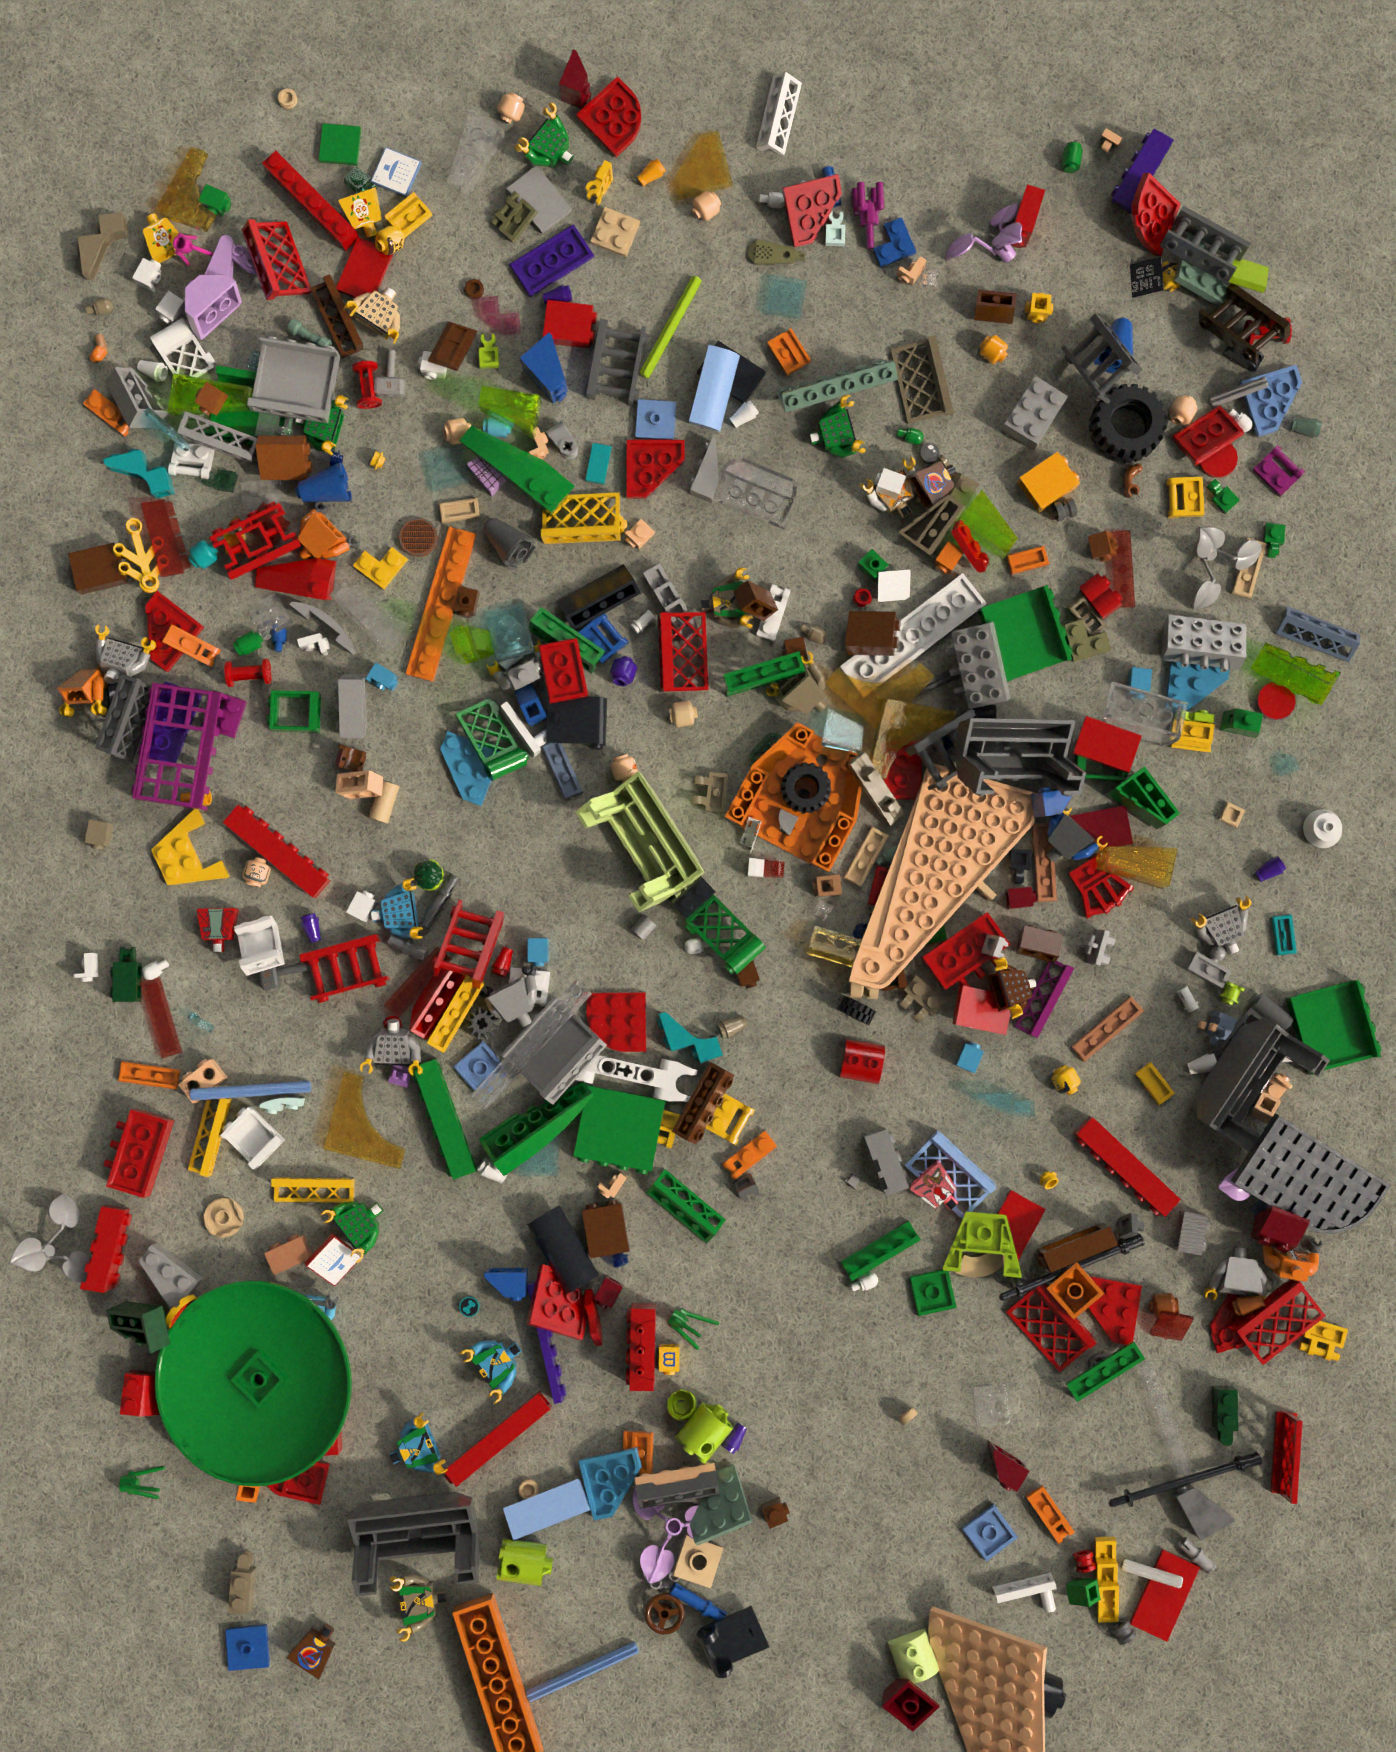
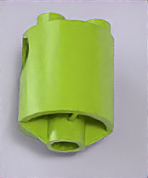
[675,1402,733,1464]
[496,1539,553,1587]

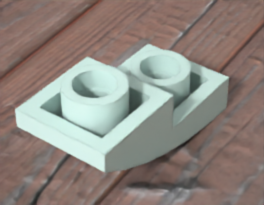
[259,1097,305,1114]

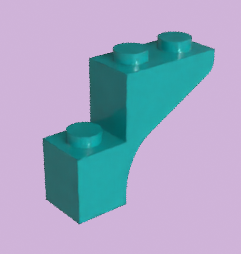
[103,449,175,499]
[657,1012,723,1063]

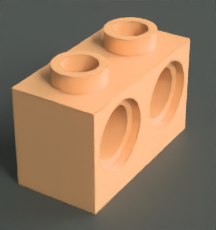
[335,770,383,799]
[178,1059,228,1103]

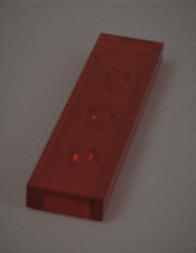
[1111,530,1135,608]
[384,946,452,1018]
[140,977,183,1059]

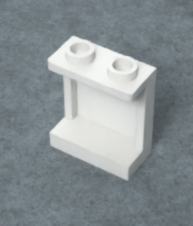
[234,916,285,976]
[220,1107,285,1170]

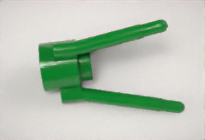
[668,1308,719,1350]
[119,1466,165,1499]

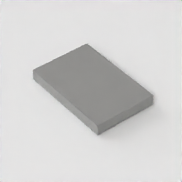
[506,166,572,234]

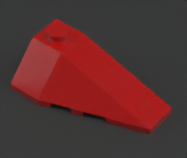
[255,558,337,600]

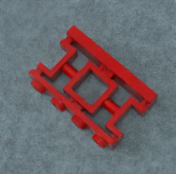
[209,501,302,580]

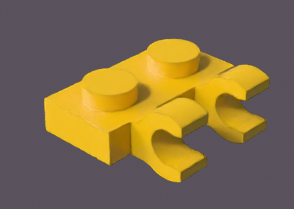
[586,160,613,205]

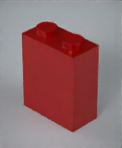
[1011,184,1045,248]
[543,300,597,349]

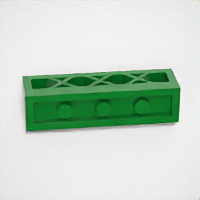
[528,607,605,674]
[646,1169,726,1244]
[841,1220,921,1281]
[1065,1341,1145,1402]

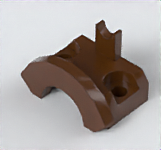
[334,744,367,772]

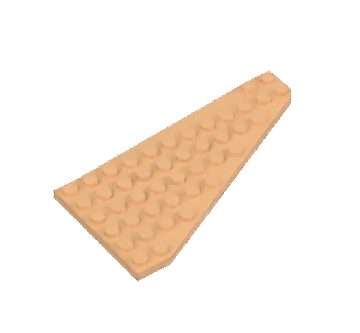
[848,763,1035,990]
[928,1606,1047,1752]

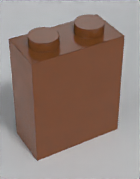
[255,436,313,480]

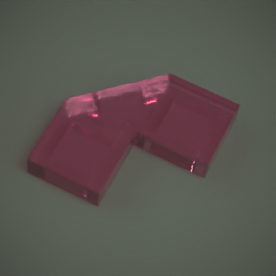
[479,296,521,335]

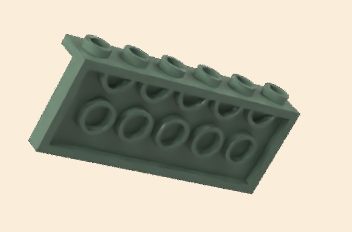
[776,359,898,412]

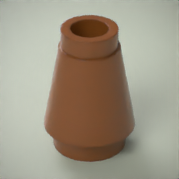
[1232,1294,1265,1317]

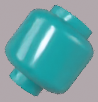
[188,540,218,569]

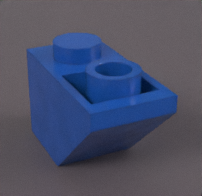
[515,683,547,726]
[1031,787,1073,817]

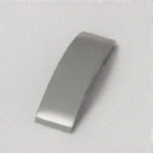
[289,602,356,655]

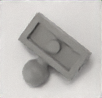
[1186,946,1232,989]

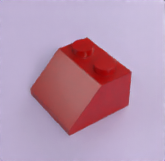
[120,1370,160,1417]

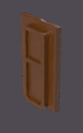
[428,321,477,371]

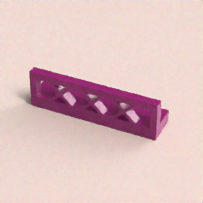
[1014,960,1074,1038]

